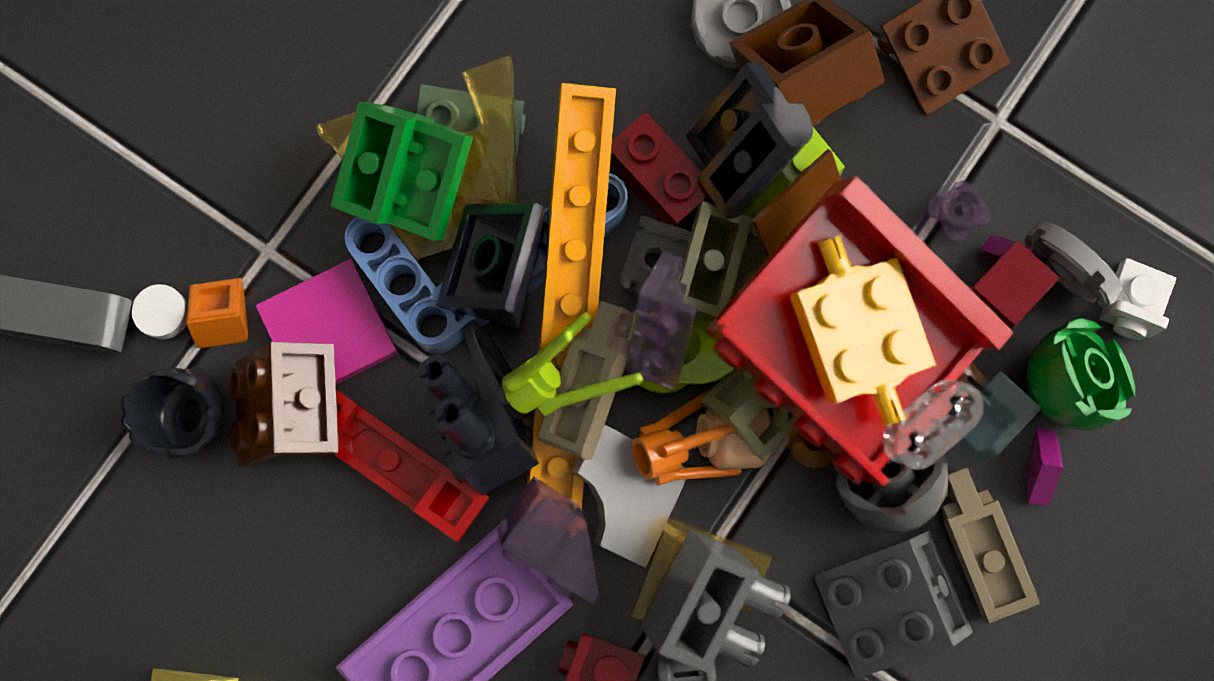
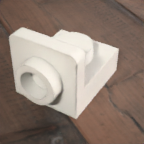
[1099,258,1176,340]

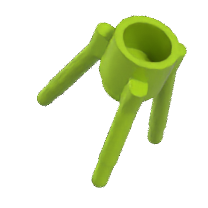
[502,313,643,416]

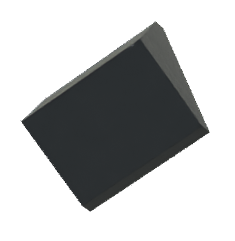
[436,202,546,328]

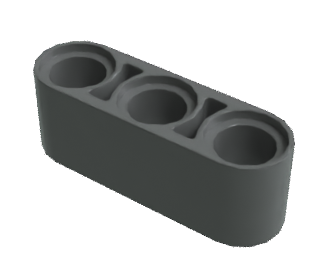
[0,275,133,354]

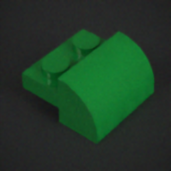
[330,102,473,241]

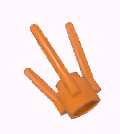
[631,386,742,486]

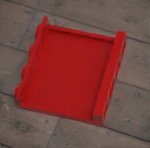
[704,176,1013,486]

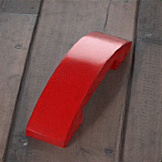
[334,389,490,543]

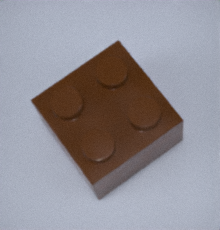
[729,0,885,126]

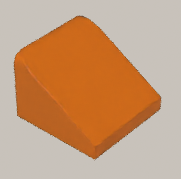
[186,278,248,348]

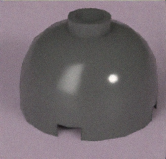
[835,426,948,533]

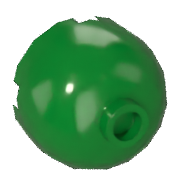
[1027,318,1135,431]

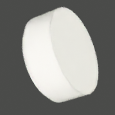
[132,284,188,340]

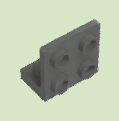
[815,530,973,678]

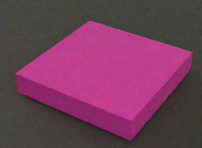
[256,259,399,385]

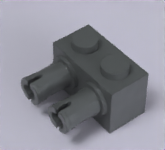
[641,529,790,673]

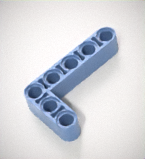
[345,173,628,354]

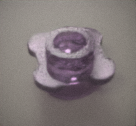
[928,181,991,242]

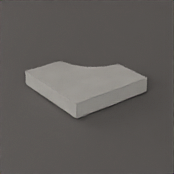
[572,425,686,568]

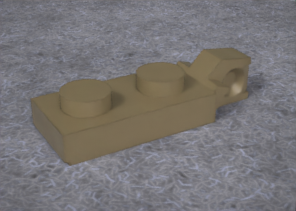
[538,301,635,460]
[941,467,1040,623]

